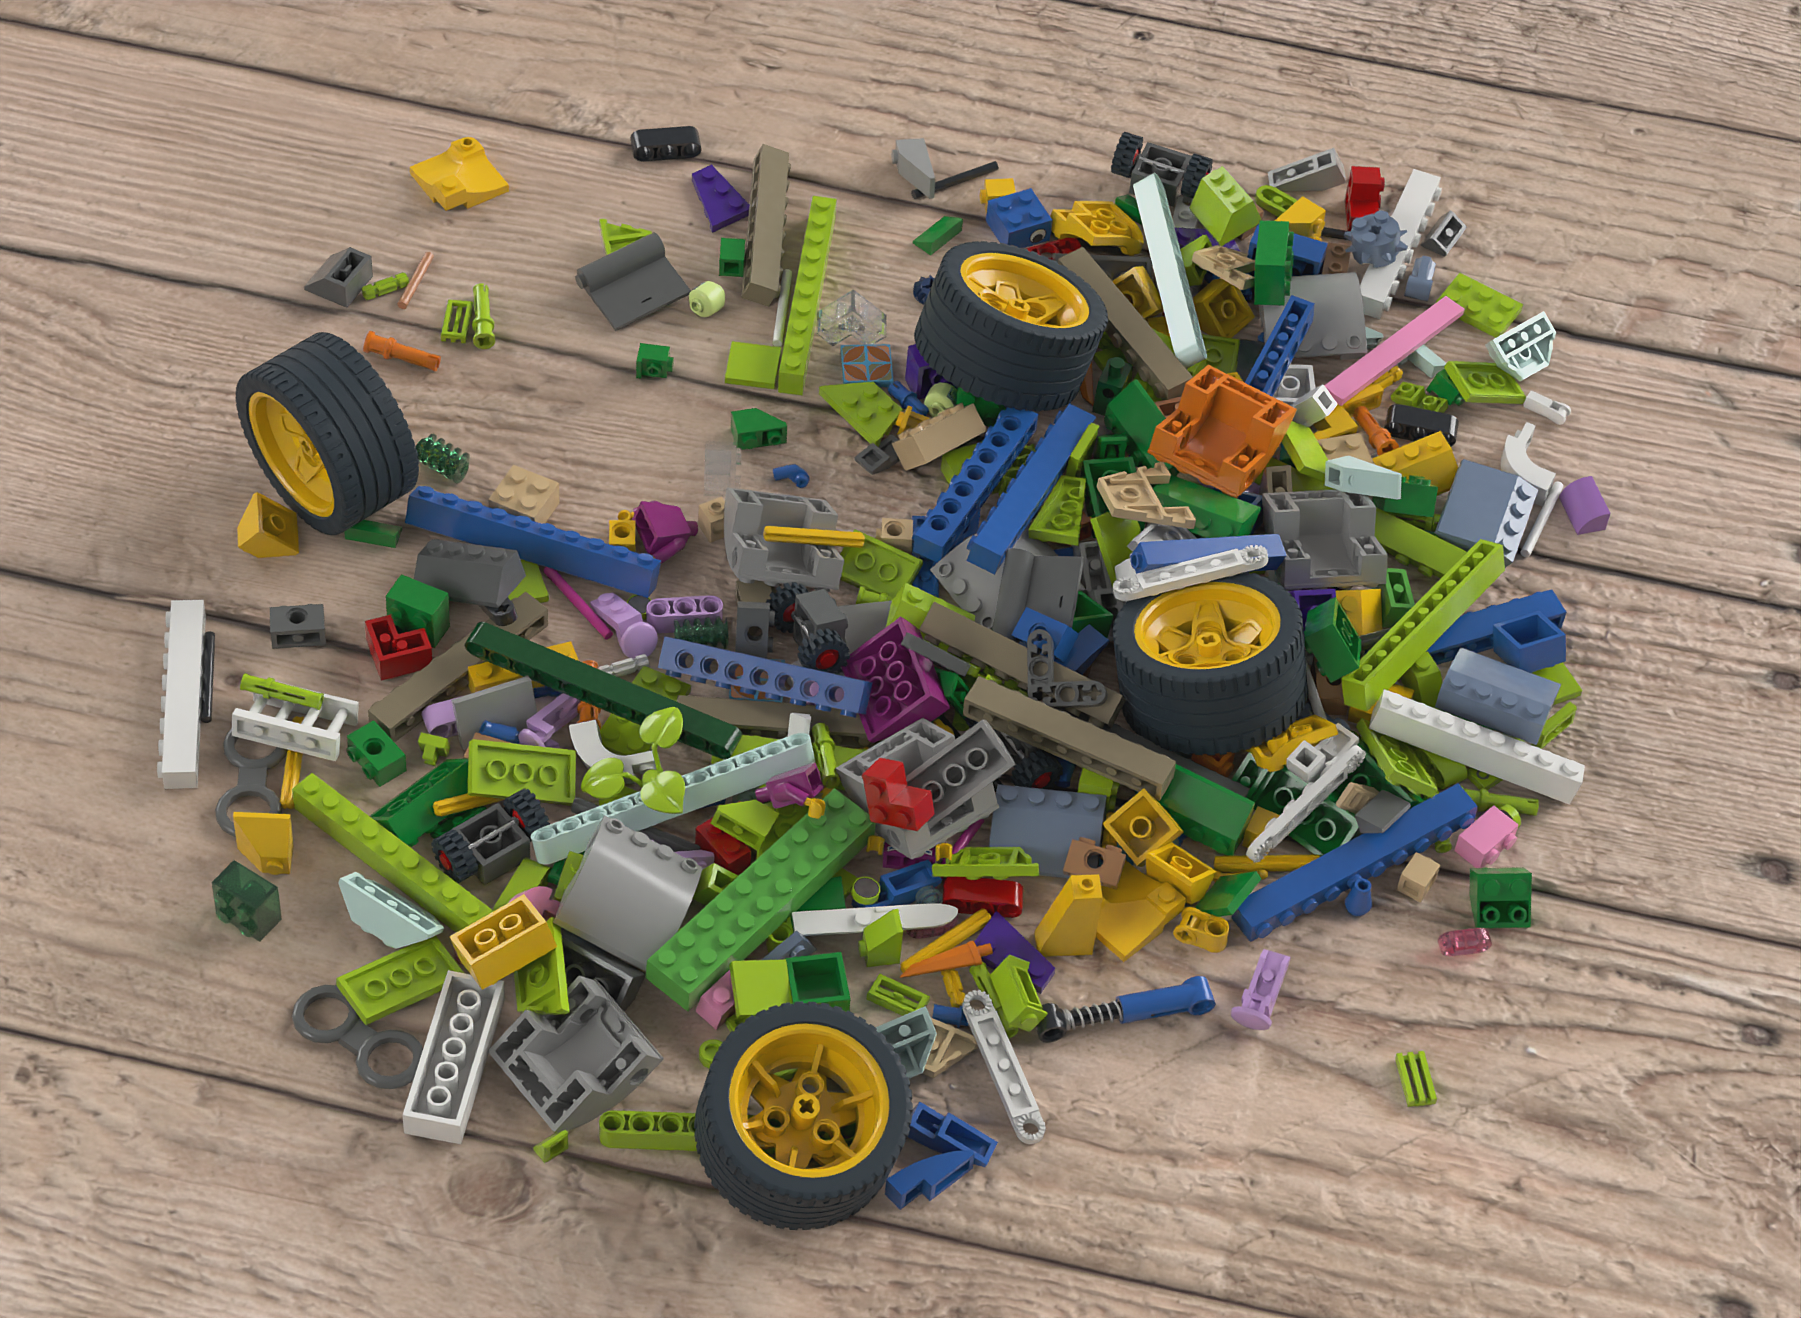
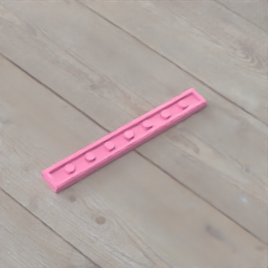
[1324,296,1465,406]

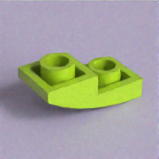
[1391,382,1448,413]

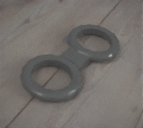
[215,728,288,837]
[292,985,423,1089]

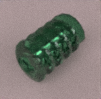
[415,433,470,484]
[673,616,729,649]

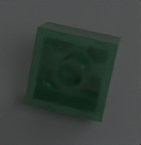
[212,860,282,942]

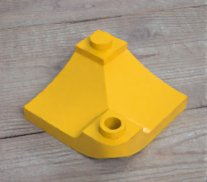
[410,137,509,211]
[1050,201,1144,256]
[1245,714,1338,772]
[1096,861,1186,962]

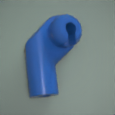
[773,464,810,488]

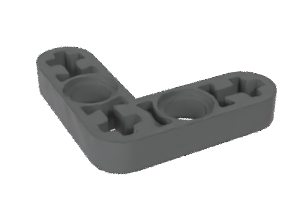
[1027,629,1108,709]
[901,632,971,677]

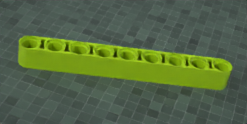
[599,1110,856,1154]

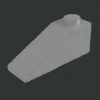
[891,138,935,199]
[1268,148,1347,191]

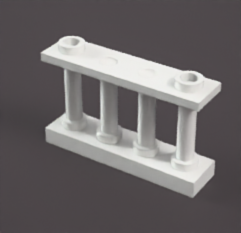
[232,685,359,761]

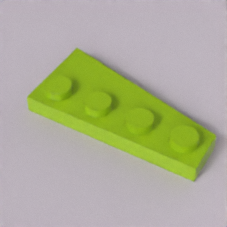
[1028,475,1086,546]

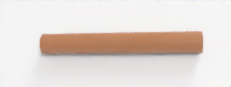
[397,252,434,309]

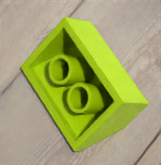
[1189,166,1262,246]
[886,582,975,655]

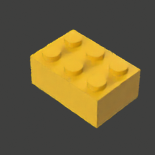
[449,894,557,990]

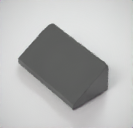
[1420,210,1467,257]
[1355,790,1411,833]

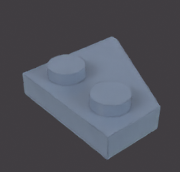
[762,930,817,960]

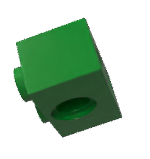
[346,720,407,787]

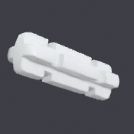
[598,654,649,677]

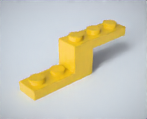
[1313,383,1384,440]

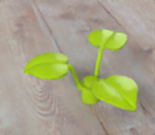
[581,707,685,814]

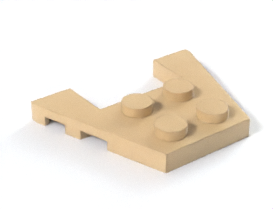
[1192,245,1255,290]
[1097,462,1196,529]

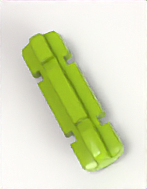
[361,272,409,300]

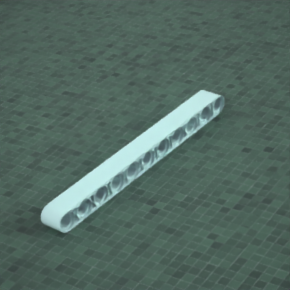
[1133,173,1207,369]
[531,733,815,864]

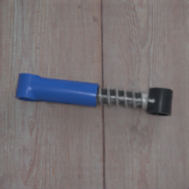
[1036,976,1216,1043]

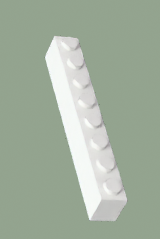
[1360,169,1442,319]
[157,600,206,789]
[1369,689,1585,805]

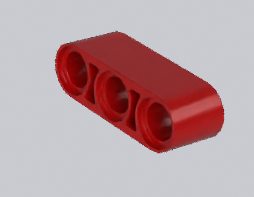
[942,877,1024,918]

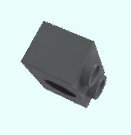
[735,601,775,659]
[269,604,326,649]

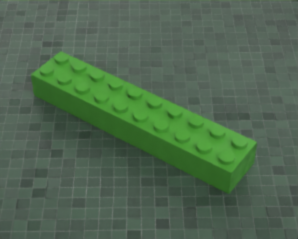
[646,788,876,1012]

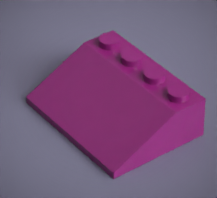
[841,616,950,743]

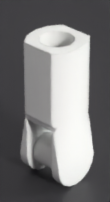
[1523,391,1571,425]

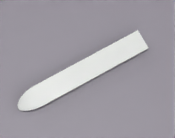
[792,904,958,936]

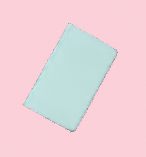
[1407,344,1446,378]

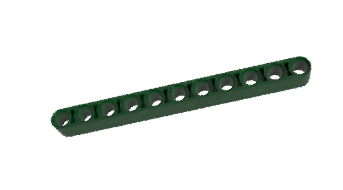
[464,622,743,760]

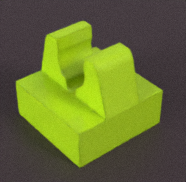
[418,732,451,766]

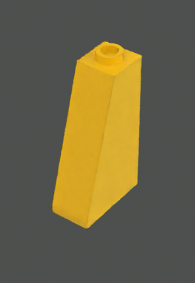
[1034,874,1103,957]

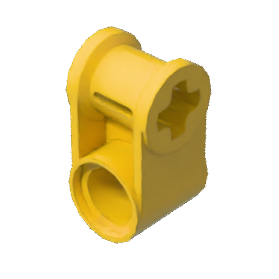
[1173,907,1229,953]

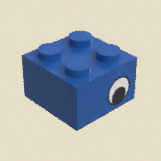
[986,188,1052,248]

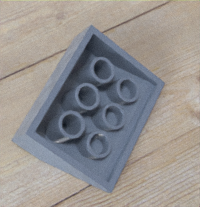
[1434,459,1538,568]
[1435,648,1561,745]
[989,784,1106,878]

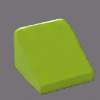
[533,1129,568,1163]

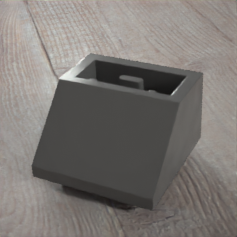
[304,247,373,308]

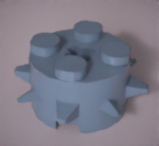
[1344,210,1408,268]

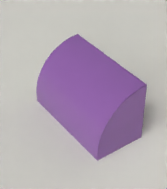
[1559,476,1611,535]

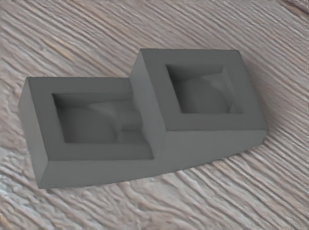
[854,434,900,475]

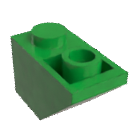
[731,408,787,451]

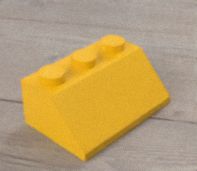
[1372,431,1458,496]

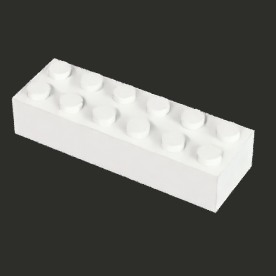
[403,970,505,1144]

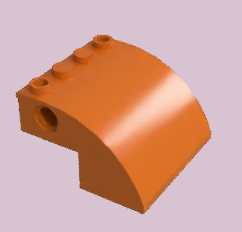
[1147,365,1297,498]

